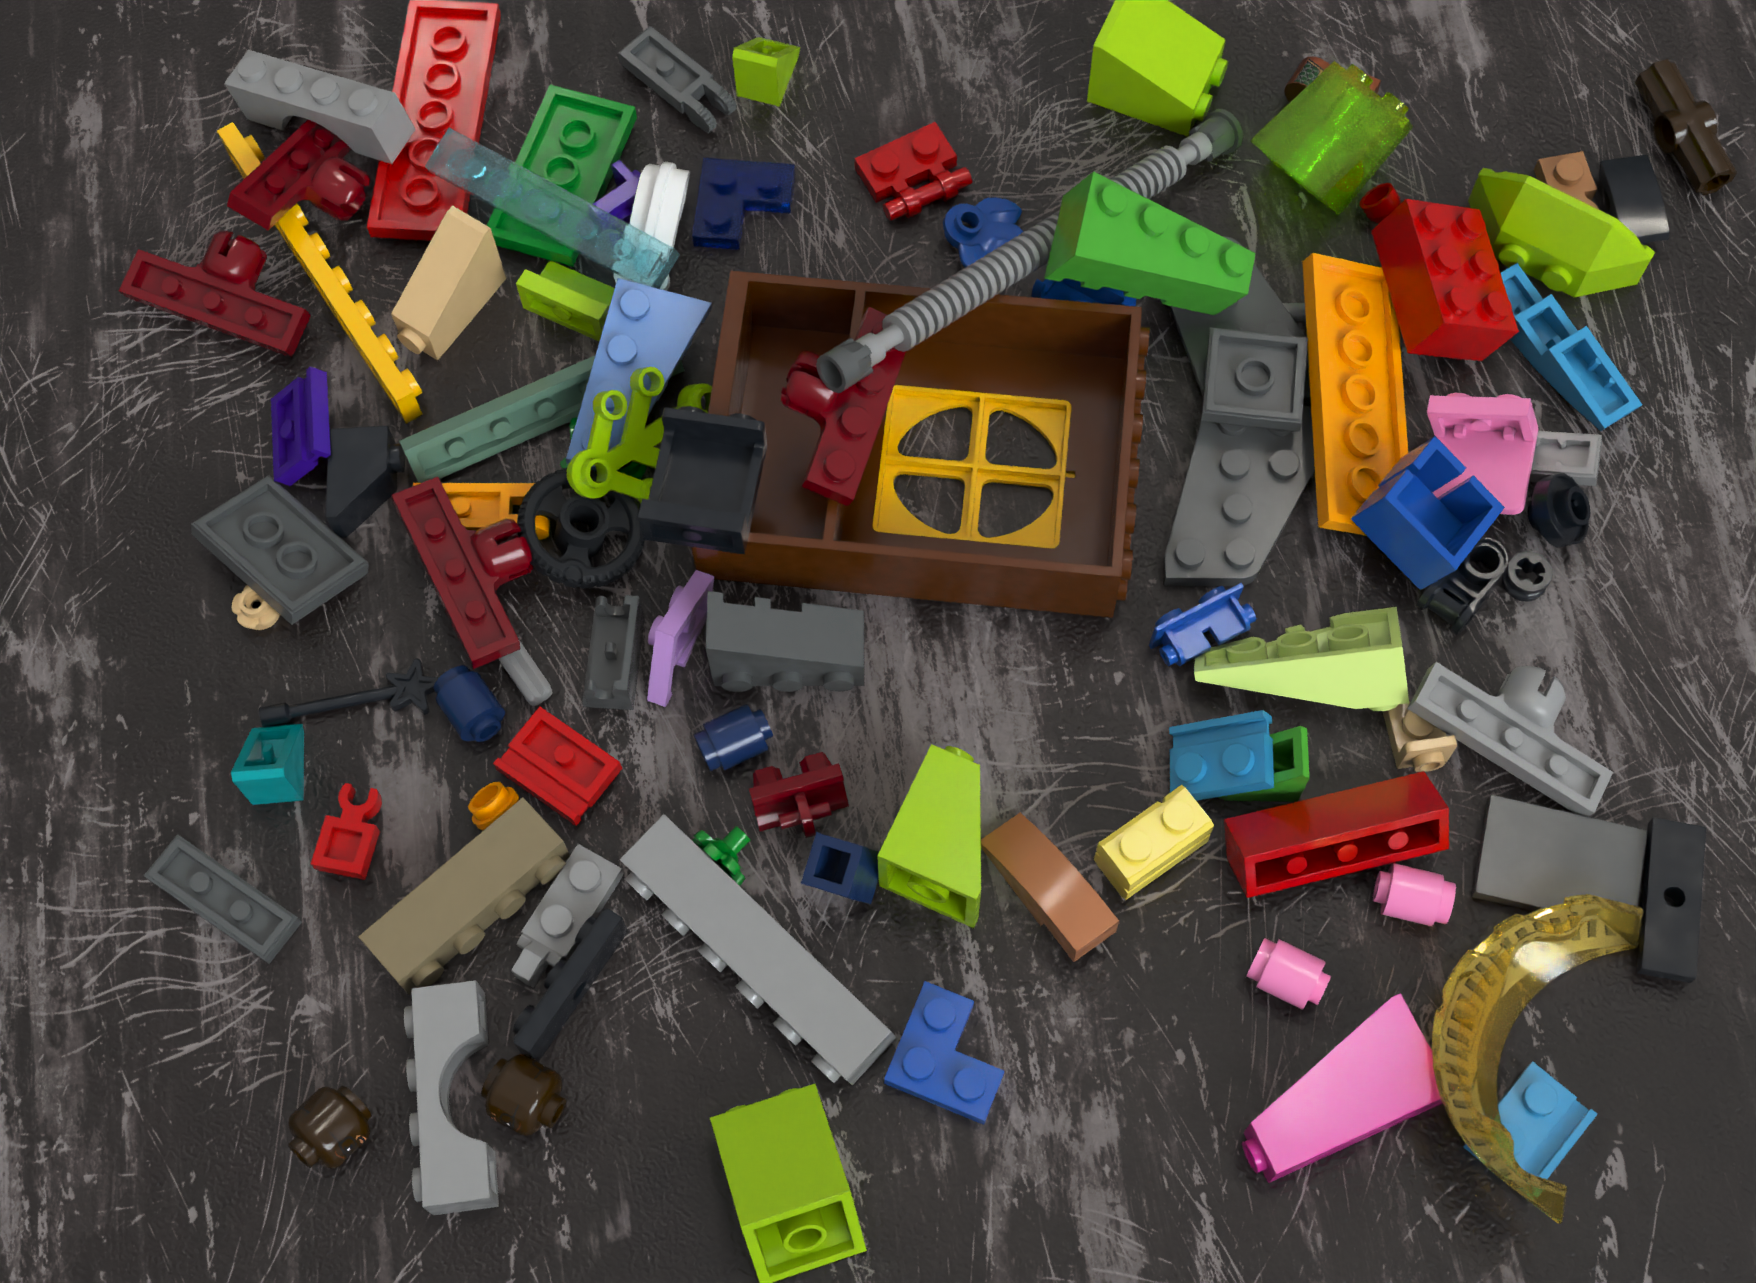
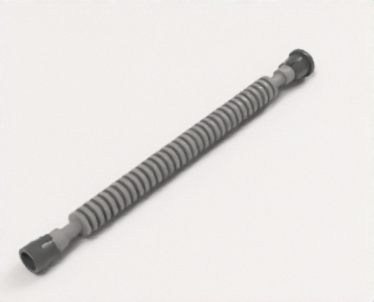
[816,109,1243,393]

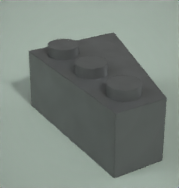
[706,591,865,692]

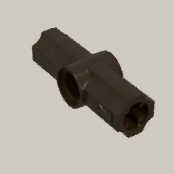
[1635,59,1737,196]

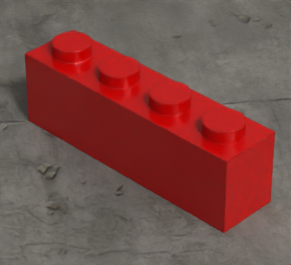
[1224,771,1449,898]

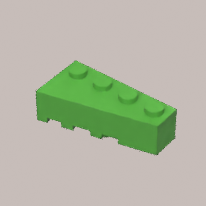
[1044,172,1256,316]

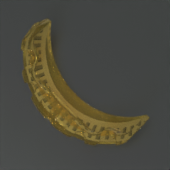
[1432,894,1643,1224]

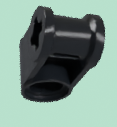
[1416,537,1508,636]

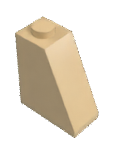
[391,205,506,360]

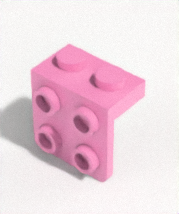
[1427,393,1538,515]

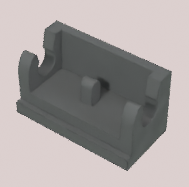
[582,595,645,710]

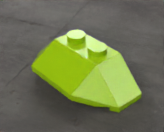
[1468,168,1655,298]

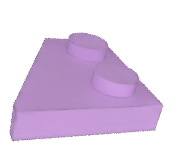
[647,570,714,707]

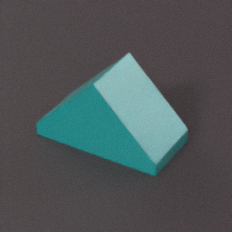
[231,724,304,805]

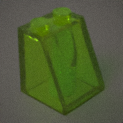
[1250,61,1413,216]

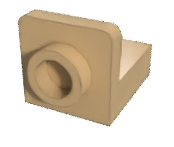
[1383,702,1457,772]

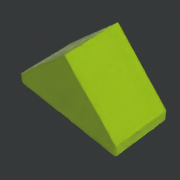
[732,37,800,107]

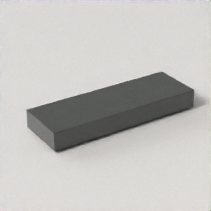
[144,834,302,964]

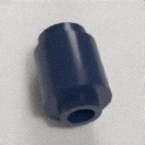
[434,665,505,742]
[693,704,773,772]

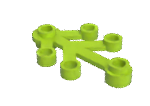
[567,367,712,503]

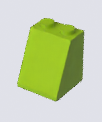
[1087,0,1228,137]
[878,744,981,928]
[710,1083,867,1283]

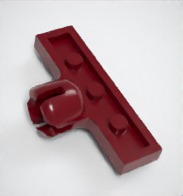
[227,119,371,231]
[119,230,311,358]
[781,307,906,506]
[392,476,533,669]

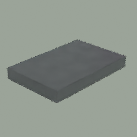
[191,475,369,625]
[1471,795,1647,934]

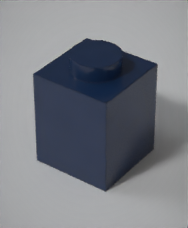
[801,832,879,904]

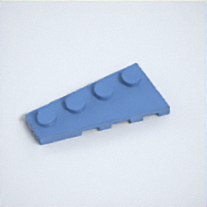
[566,278,712,471]

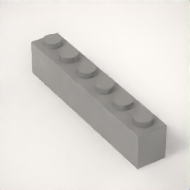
[620,814,896,1086]

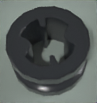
[1502,551,1553,602]

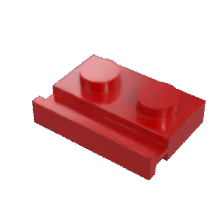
[493,706,622,826]

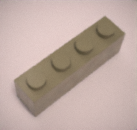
[358,797,570,995]

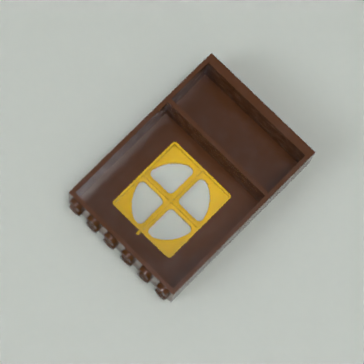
[691,271,1150,618]

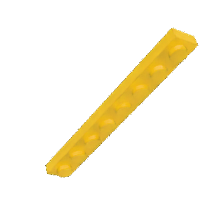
[217,122,423,424]

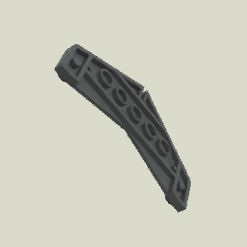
[1163,236,1315,586]

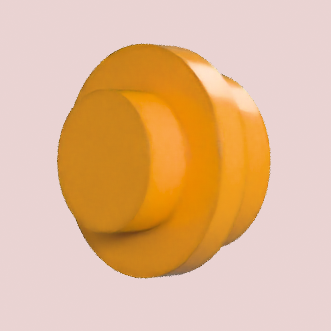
[468,782,519,830]

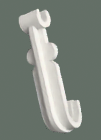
[614,162,690,291]

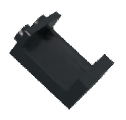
[638,406,768,555]

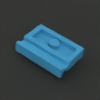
[1169,710,1274,801]
[1463,1061,1597,1200]

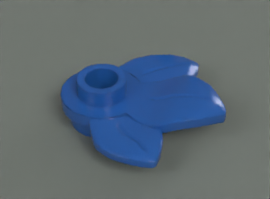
[943,197,1023,268]

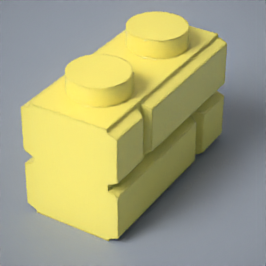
[1094,785,1214,900]

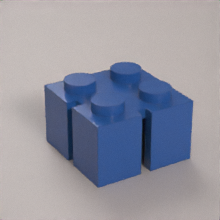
[1351,436,1505,590]

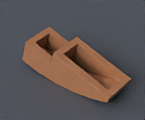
[981,813,1119,962]

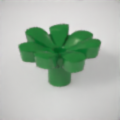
[692,826,751,886]

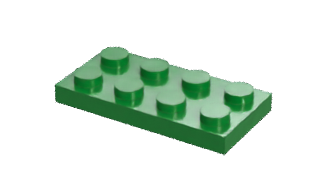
[487,84,637,267]

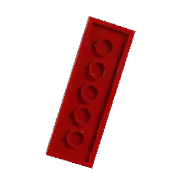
[367,0,501,241]

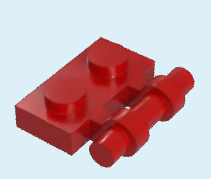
[854,122,972,221]

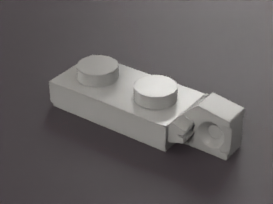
[511,844,624,988]

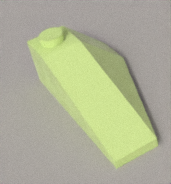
[1194,607,1409,711]

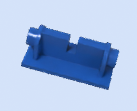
[1149,582,1256,666]

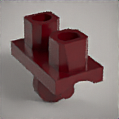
[749,752,849,838]

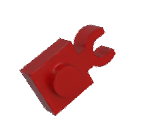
[311,783,382,880]

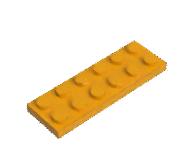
[1302,253,1408,536]

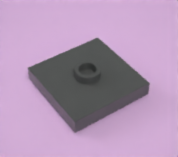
[1201,327,1308,431]

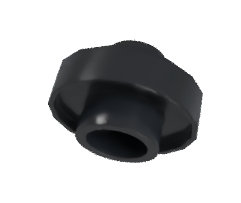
[1528,473,1591,548]

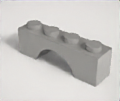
[224,50,415,164]
[404,980,499,1215]

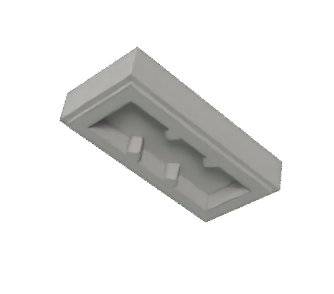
[1529,431,1602,486]

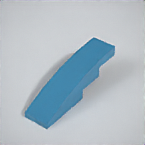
[1500,263,1643,431]

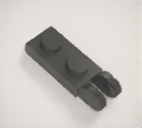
[617,26,737,133]

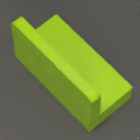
[516,261,615,341]

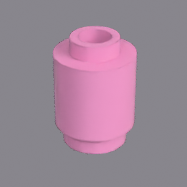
[1373,863,1456,926]
[1246,938,1331,1010]

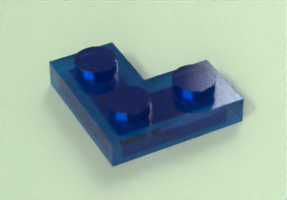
[692,158,796,250]

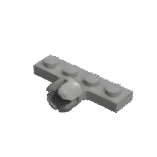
[1407,662,1613,817]

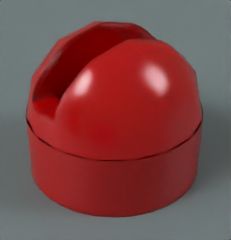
[1359,183,1401,224]

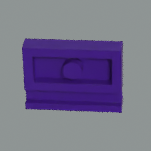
[271,366,331,486]

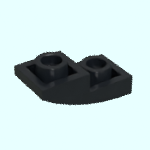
[1599,155,1670,245]

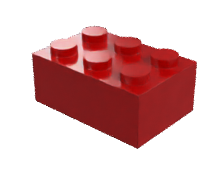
[1371,199,1519,361]

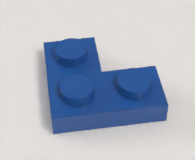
[884,981,1005,1125]

